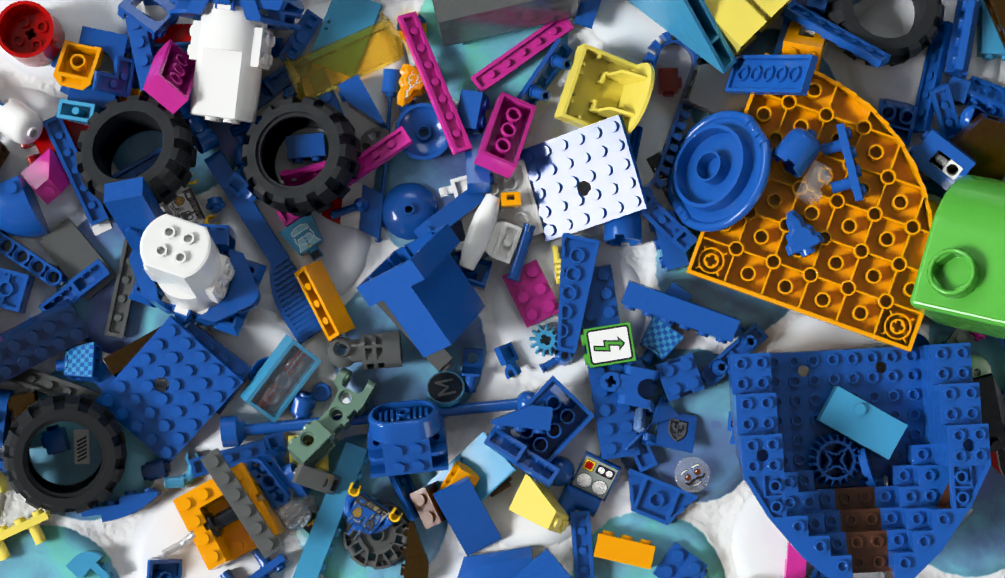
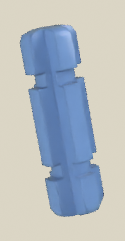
[633,397,647,433]

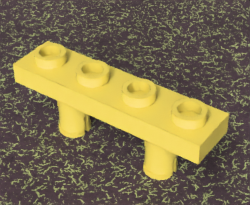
[0,508,52,561]

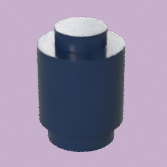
[141,458,171,481]

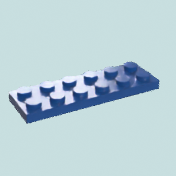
[725,54,819,96]

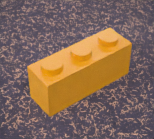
[593,530,656,570]

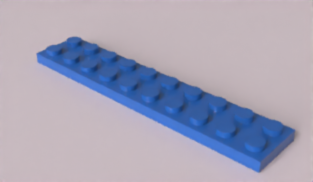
[581,265,640,460]

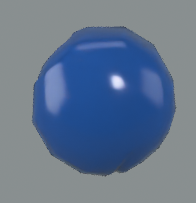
[959,105,986,130]
[550,456,575,487]

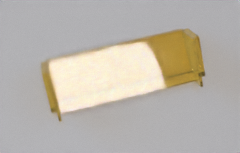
[284,11,404,100]

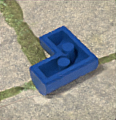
[558,484,601,527]

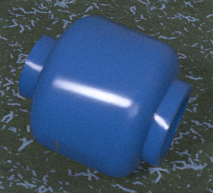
[289,390,316,419]

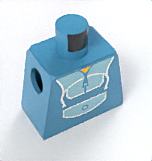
[279,214,324,261]

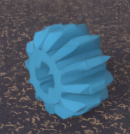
[529,324,558,357]

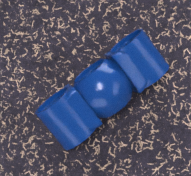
[177,99,220,154]

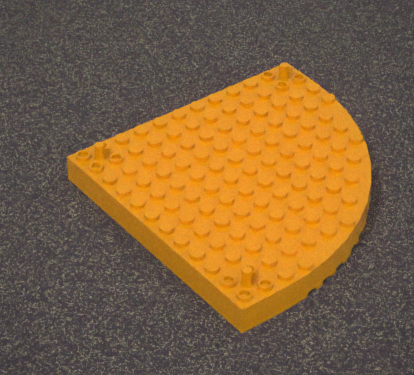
[686,53,933,352]

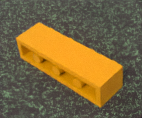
[294,260,355,341]

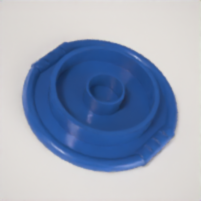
[667,110,771,232]

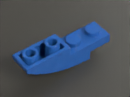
[81,487,162,522]

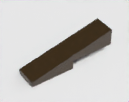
[103,326,161,376]

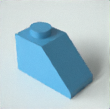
[56,99,104,126]

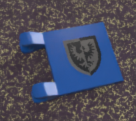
[641,406,697,453]

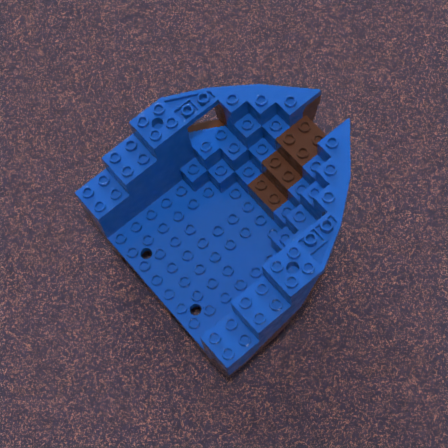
[727,343,991,578]

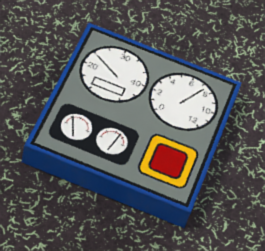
[570,450,621,502]

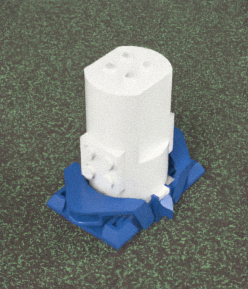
[169,0,304,125]
[129,214,267,337]

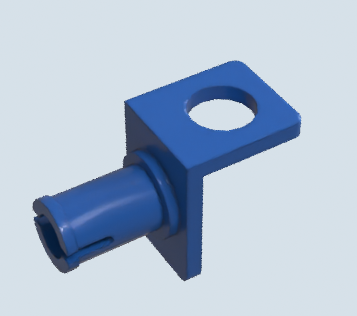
[462,348,483,393]

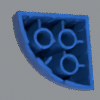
[0,176,50,238]

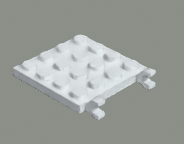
[439,160,544,252]

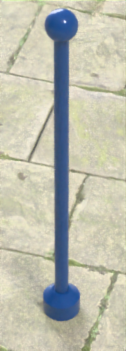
[220,390,535,448]

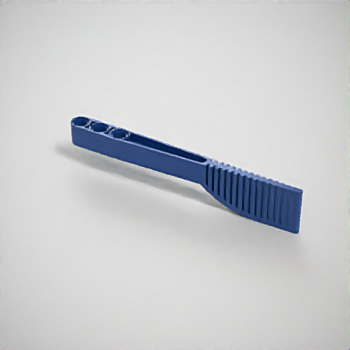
[204,150,322,344]

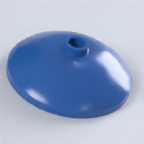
[395,103,449,160]
[382,183,438,240]

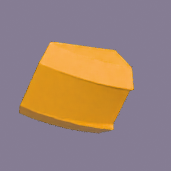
[53,40,104,90]

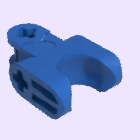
[600,365,661,410]
[257,450,310,511]

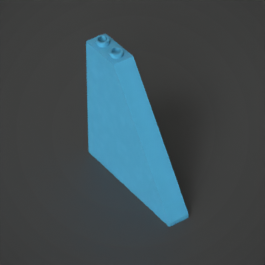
[627,0,737,74]

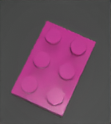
[502,260,559,328]

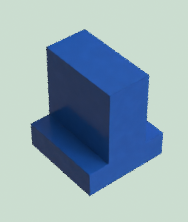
[356,223,486,358]

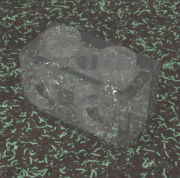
[794,160,833,205]

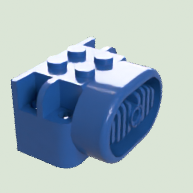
[367,399,449,478]

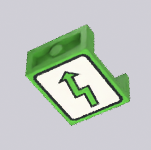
[581,322,636,369]

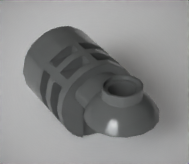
[327,331,403,370]

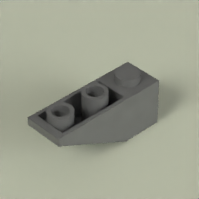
[292,463,342,495]

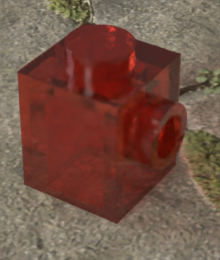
[657,68,682,97]

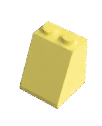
[509,474,569,534]

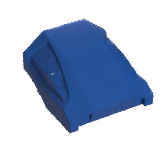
[877,98,918,146]

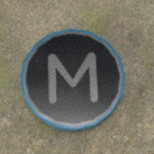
[426,371,465,407]

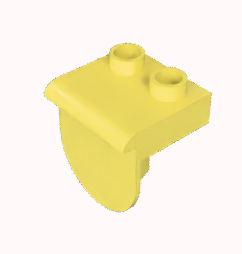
[554,44,655,135]

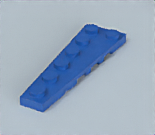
[557,233,600,354]

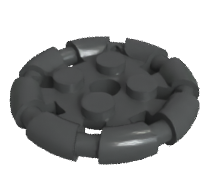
[342,499,409,570]

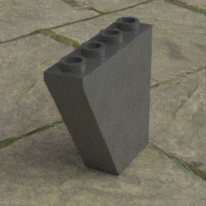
[681,54,772,115]

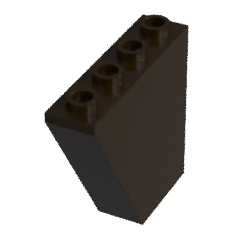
[931,113,1005,181]

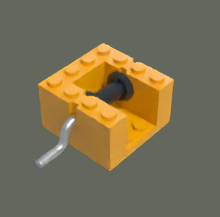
[162,462,286,570]

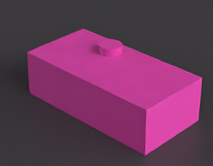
[143,39,196,114]
[474,92,537,178]

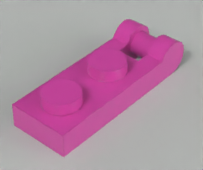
[279,161,326,186]

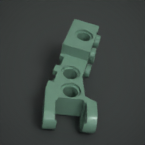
[287,368,378,466]

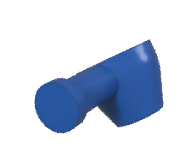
[539,351,574,373]

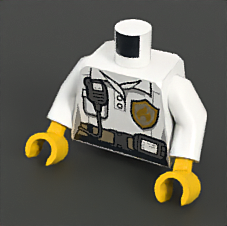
[161,173,218,224]

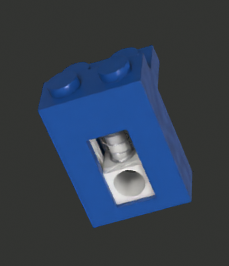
[909,128,976,191]

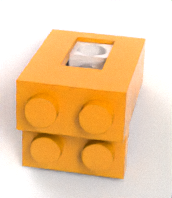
[781,21,827,72]

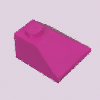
[21,148,70,205]

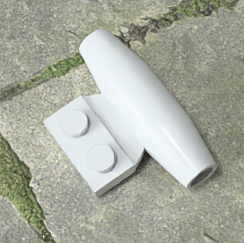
[459,194,523,271]

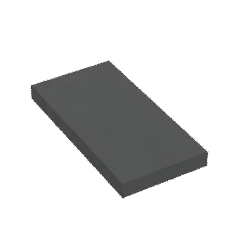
[39,218,117,301]

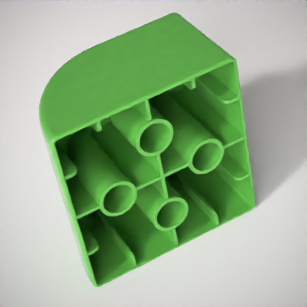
[910,175,1005,339]

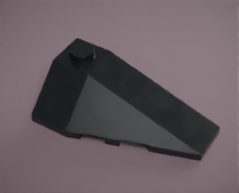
[973,373,1005,452]

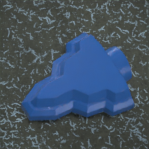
[785,210,825,257]

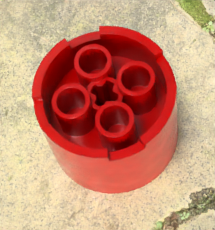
[0,0,65,67]

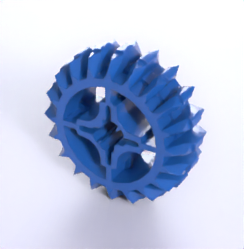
[807,433,860,487]

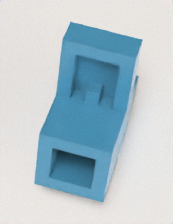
[66,550,114,578]

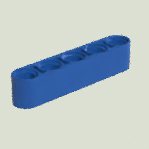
[0,231,66,287]

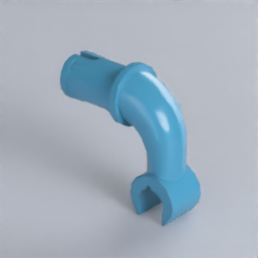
[164,452,198,489]

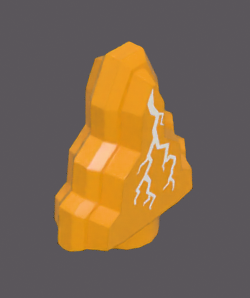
[397,64,427,107]

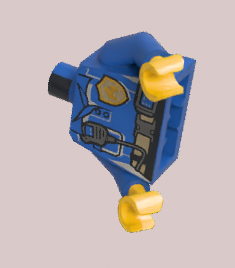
[344,482,403,540]

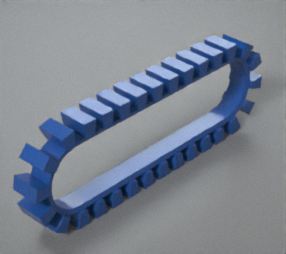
[628,31,704,195]

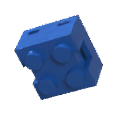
[0,268,35,314]
[654,353,705,402]

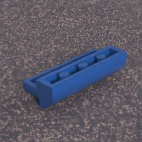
[944,0,981,77]

